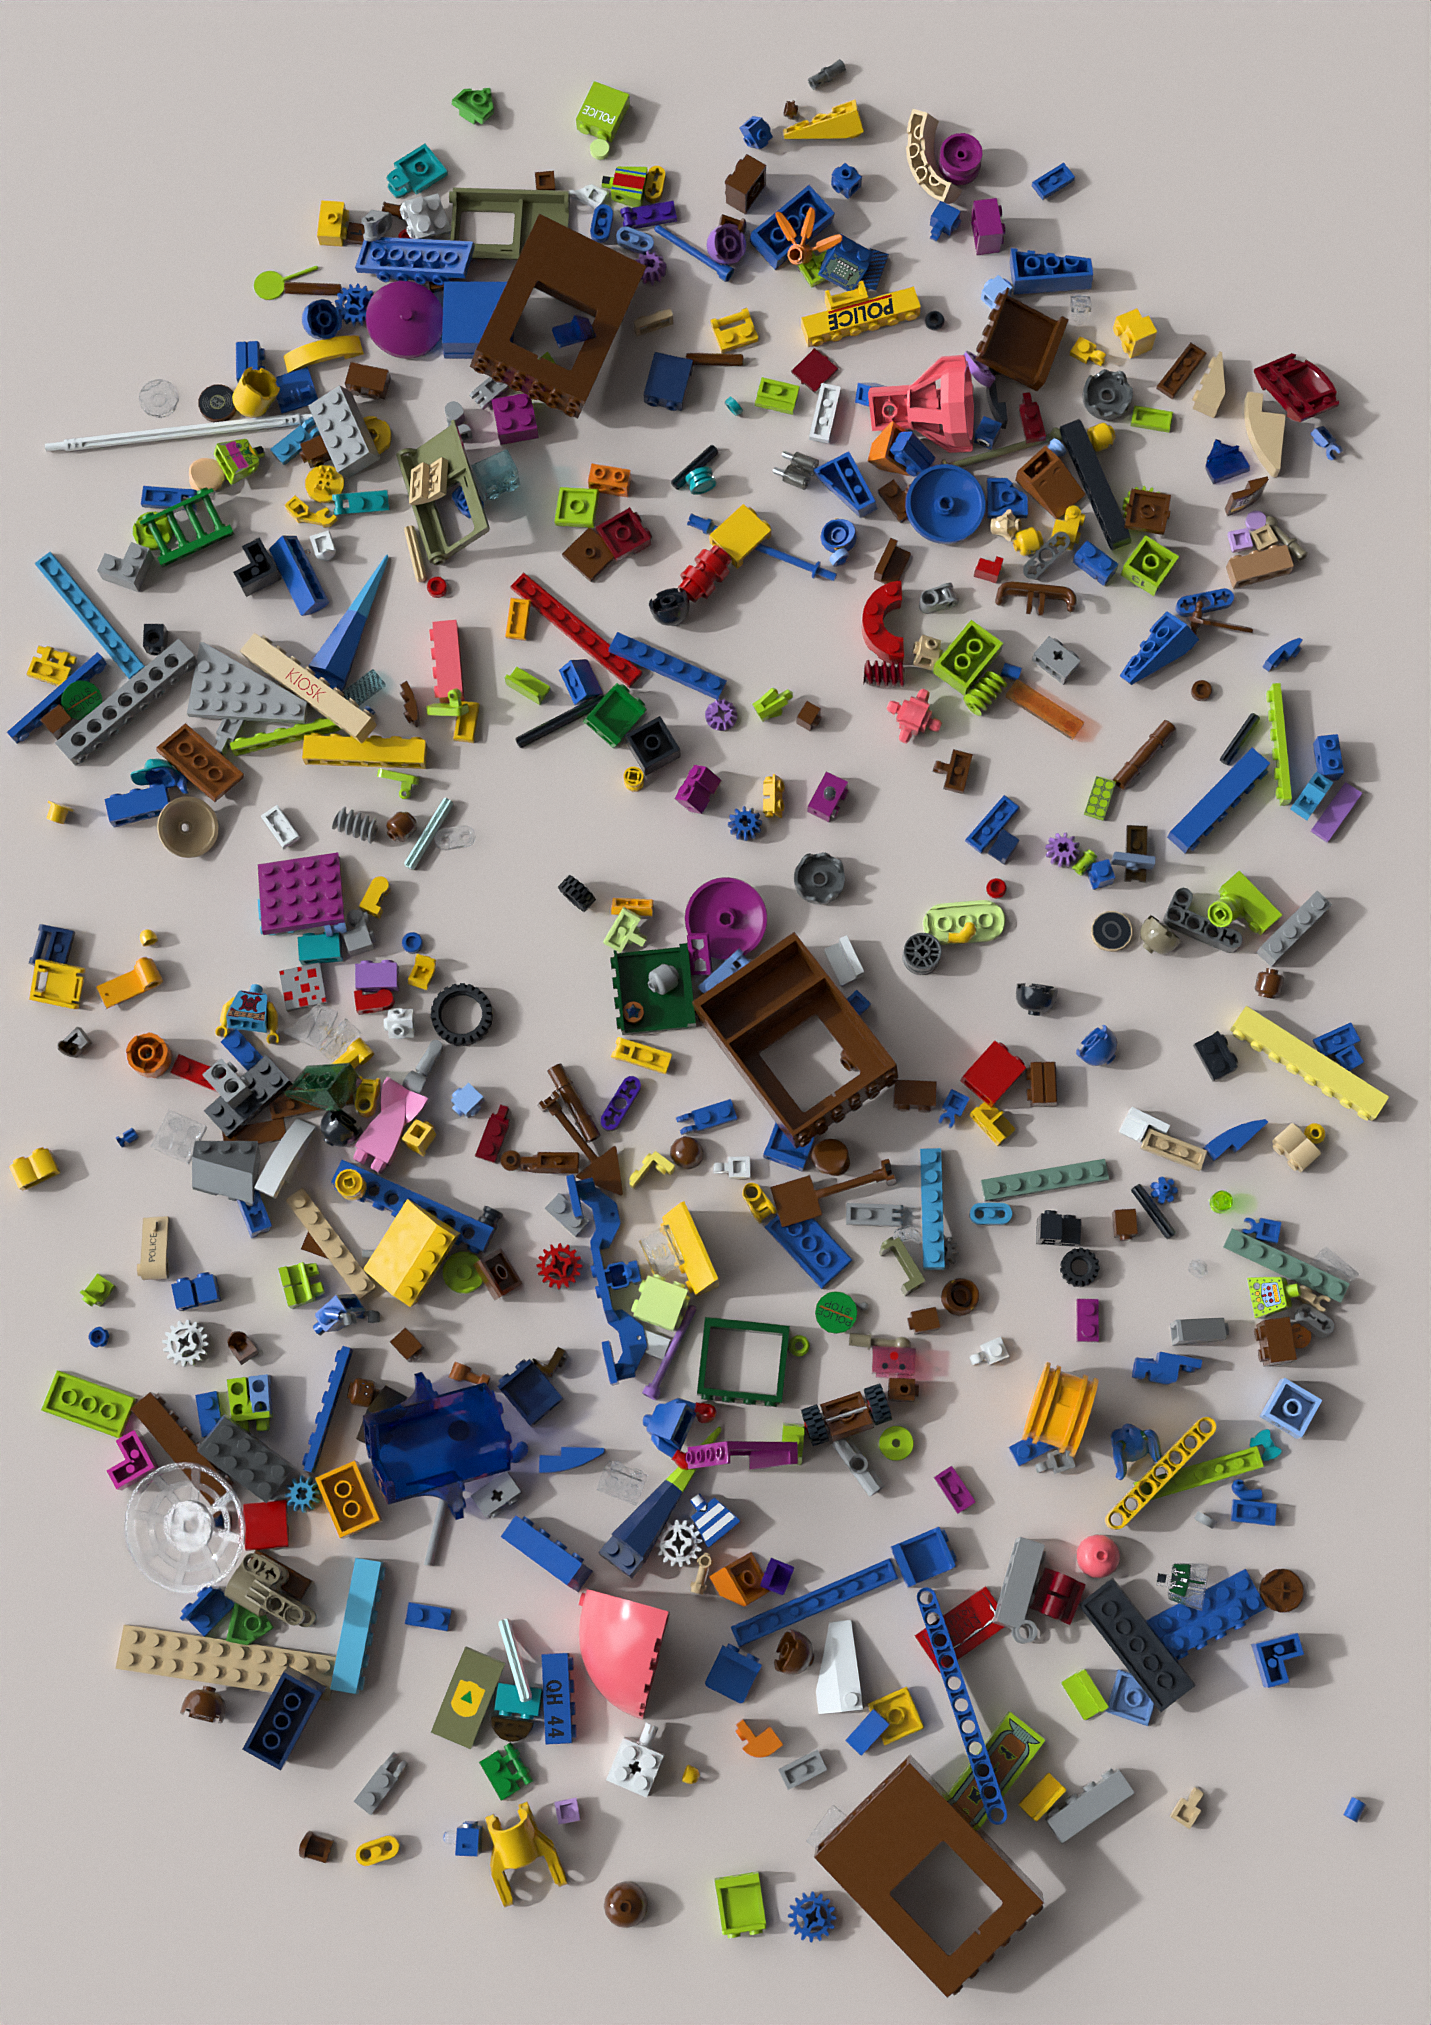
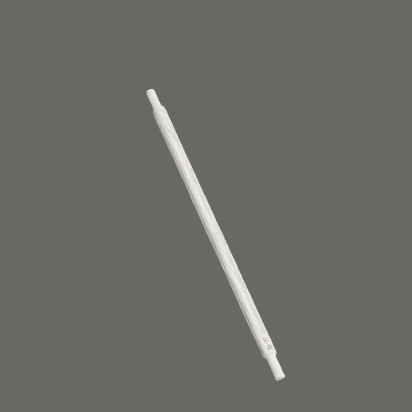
[45,413,313,452]

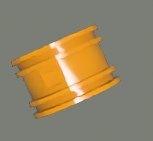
[1022,1362,1099,1457]

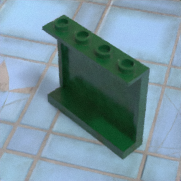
[610,943,696,1035]

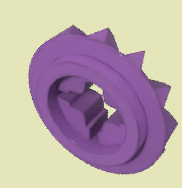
[705,699,737,731]

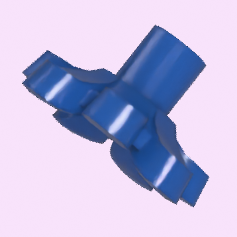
[1150,1177,1178,1204]

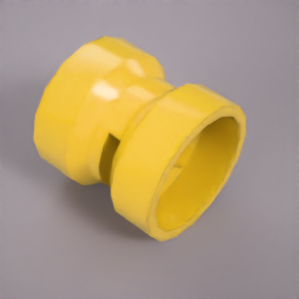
[623,766,644,792]

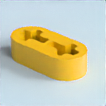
[645,166,666,203]

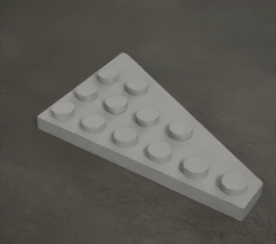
[187,642,309,724]

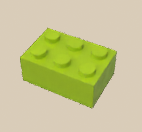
[933,620,1003,696]

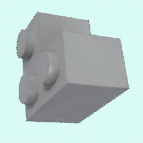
[97,542,154,592]

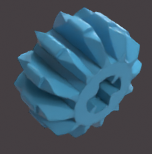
[285,1475,321,1513]

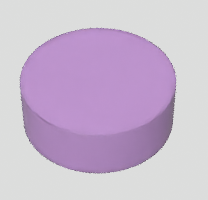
[1245,511,1266,531]

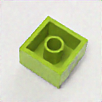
[1120,535,1179,596]

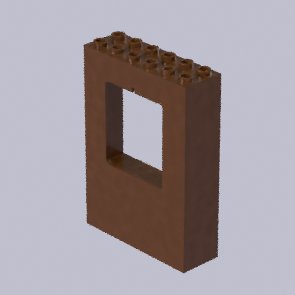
[470,214,647,419]
[692,932,899,1149]
[814,1754,1044,1998]

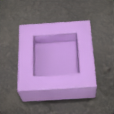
[1227,528,1253,553]
[555,1797,581,1825]

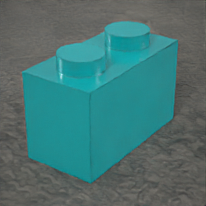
[297,932,343,965]
[494,1683,543,1720]

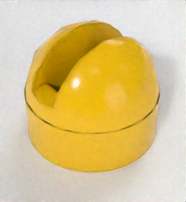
[140,929,158,947]
[682,1764,700,1784]

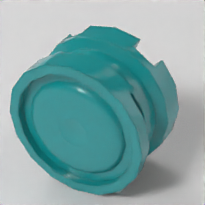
[686,467,717,495]

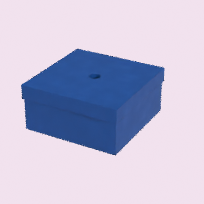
[442,282,514,359]

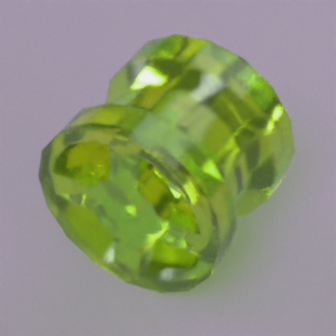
[1209,1190,1233,1214]

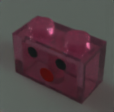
[871,1346,916,1379]

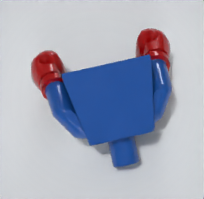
[643,1398,717,1471]

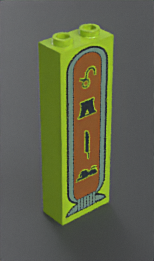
[948,1711,1045,1827]

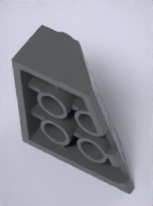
[192,1141,261,1206]

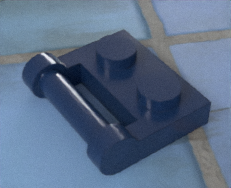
[28,924,75,966]

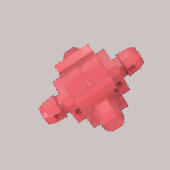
[887,689,942,744]

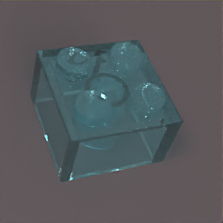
[471,449,520,501]

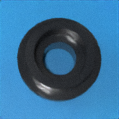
[925,311,944,331]

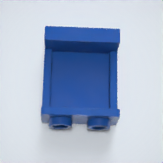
[763,1122,815,1172]
[890,1526,958,1588]

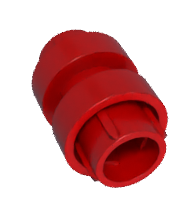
[678,545,732,603]

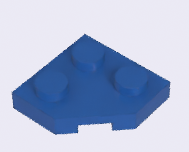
[987,478,1028,518]

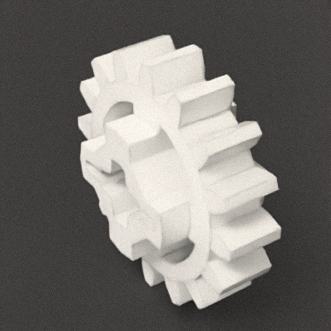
[162,1320,210,1367]
[655,1520,702,1567]

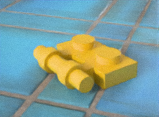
[26,645,77,686]

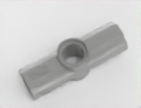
[832,1437,885,1497]

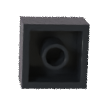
[625,716,681,776]

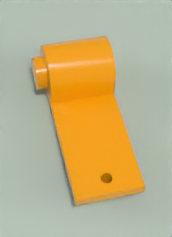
[96,957,163,1009]

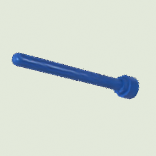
[654,225,734,282]

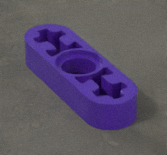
[600,1076,641,1131]

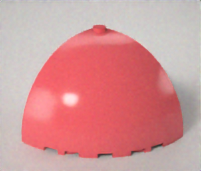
[579,1589,670,1720]

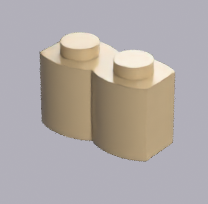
[1272,1123,1321,1173]

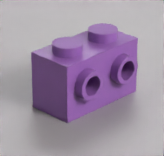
[355,960,399,992]

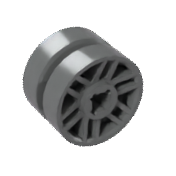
[902,933,942,975]

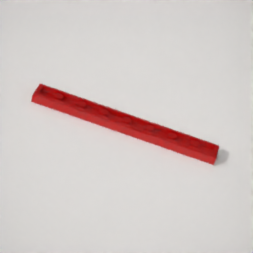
[510,572,643,688]

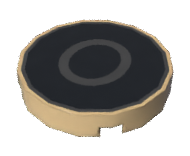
[1091,911,1132,952]

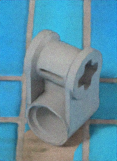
[361,210,393,241]
[919,583,959,614]

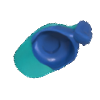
[130,758,188,794]

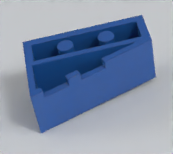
[814,451,878,518]

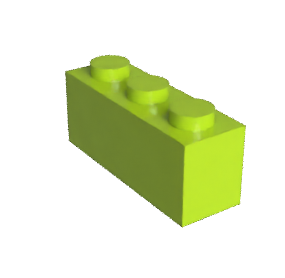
[1218,870,1282,936]

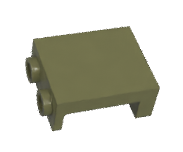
[879,1237,926,1296]

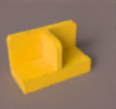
[969,1102,1015,1146]

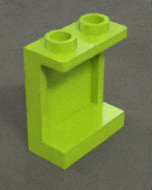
[714,1871,767,1938]

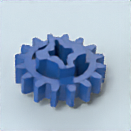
[335,283,374,326]
[788,1891,836,1942]

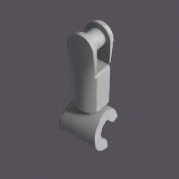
[402,1040,443,1094]

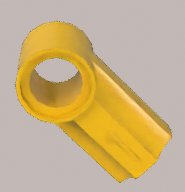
[331,1037,374,1078]

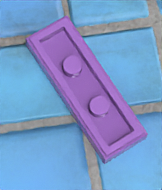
[1310,782,1362,842]

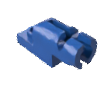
[1132,1352,1202,1385]

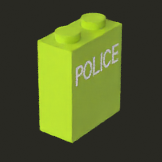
[576,81,630,143]

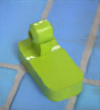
[427,688,469,716]
[377,768,420,799]

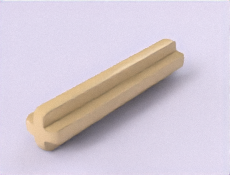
[404,525,427,582]

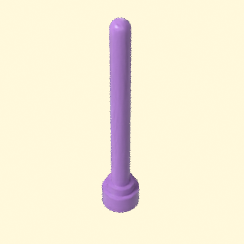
[642,1305,696,1401]

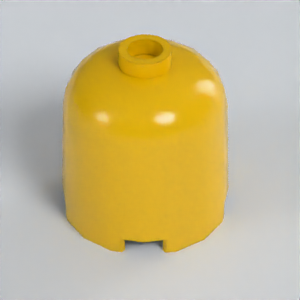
[232,367,280,418]

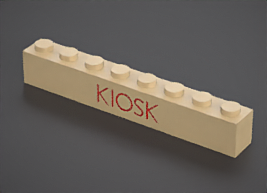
[240,633,377,743]

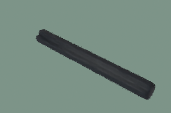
[515,694,604,748]

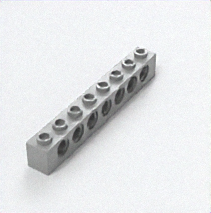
[55,639,197,766]

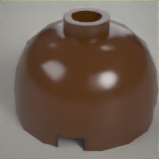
[774,1629,815,1675]
[180,1686,226,1723]
[604,1881,648,1928]

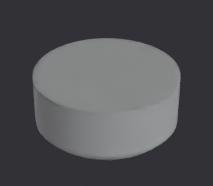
[1194,1511,1217,1529]

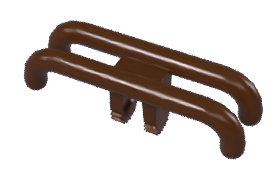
[995,581,1077,616]

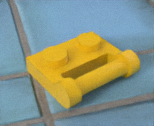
[710,308,758,353]

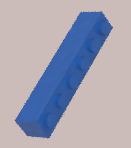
[1167,747,1270,853]

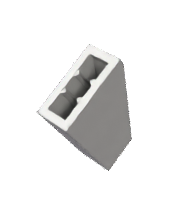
[1170,1317,1229,1346]

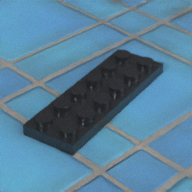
[1078,1578,1196,1712]

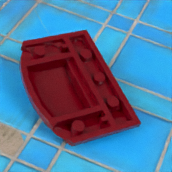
[1253,353,1339,422]

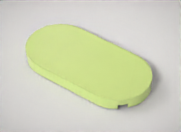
[923,900,1005,945]

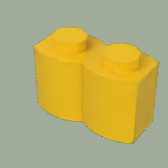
[9,1147,61,1191]

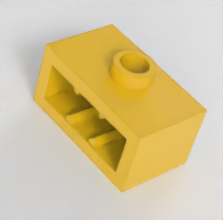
[317,200,349,247]

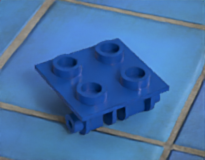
[275,367,318,414]

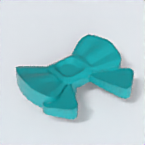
[1249,1429,1282,1461]

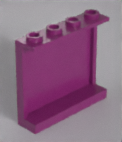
[686,1441,798,1470]

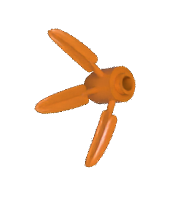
[775,207,843,265]

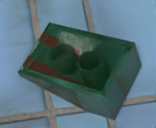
[284,1063,362,1110]

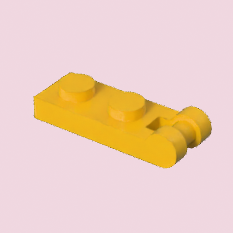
[611,1037,672,1075]

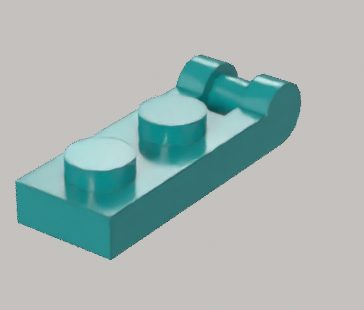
[332,490,390,515]

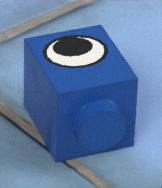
[974,416,1002,450]

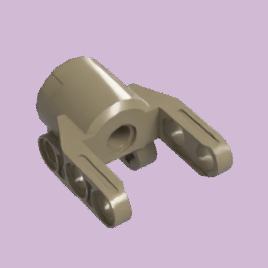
[224,1553,317,1628]

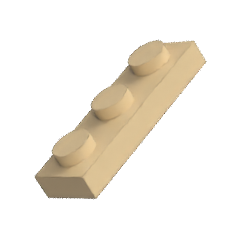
[1140,1128,1207,1171]

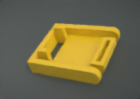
[29,959,85,1009]

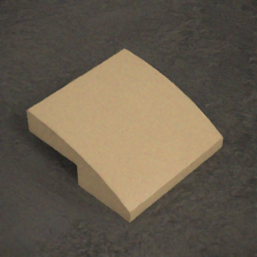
[409,457,448,505]

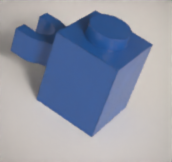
[930,201,962,242]

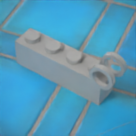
[992,1537,1046,1644]

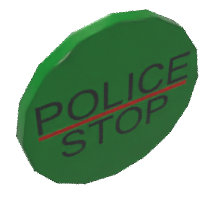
[62,681,102,720]
[815,1291,857,1334]

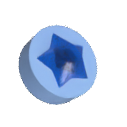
[829,548,849,567]

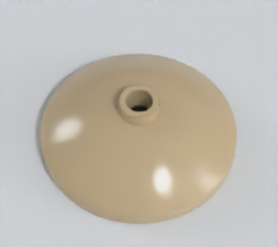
[157,796,219,858]

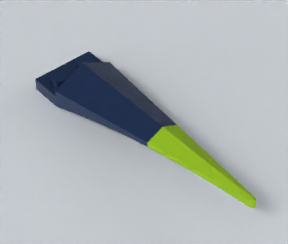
[598,1426,721,1579]

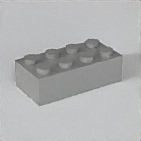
[308,385,380,478]

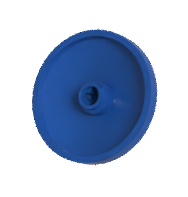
[905,464,985,544]

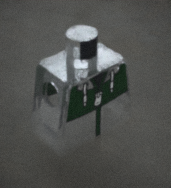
[1156,1563,1209,1611]

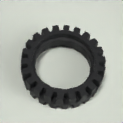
[431,983,493,1046]

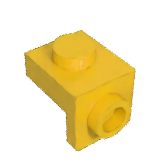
[408,954,436,990]

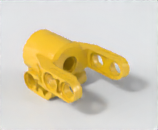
[485,1802,568,1908]

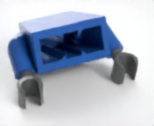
[313,1294,380,1336]

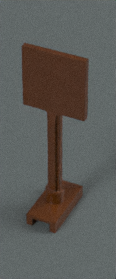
[770,1159,896,1228]

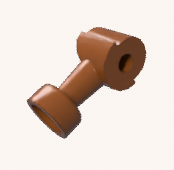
[448,1362,491,1392]

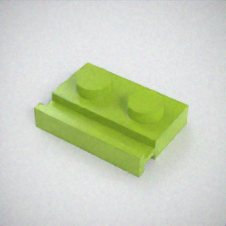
[755,377,800,415]

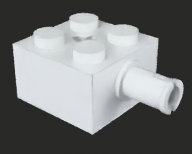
[606,1723,665,1798]

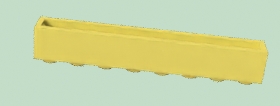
[1230,1006,1389,1121]

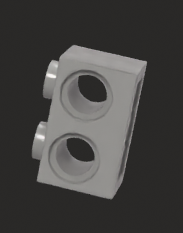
[202,1058,252,1110]

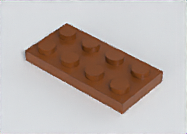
[156,723,244,802]

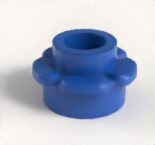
[88,1327,110,1348]

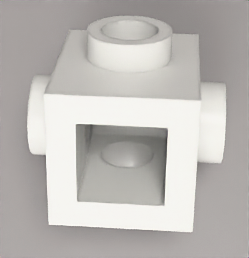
[384,1008,415,1039]

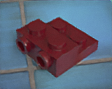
[596,507,652,561]

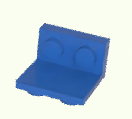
[180,1586,235,1637]

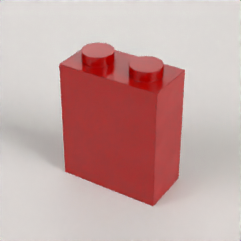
[960,1040,1026,1108]

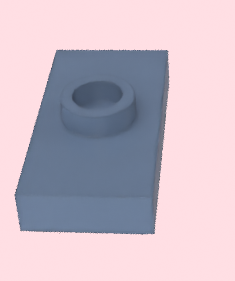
[1111,851,1156,870]

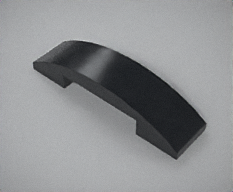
[986,367,1008,429]

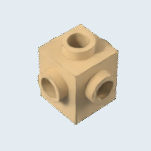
[912,635,943,671]

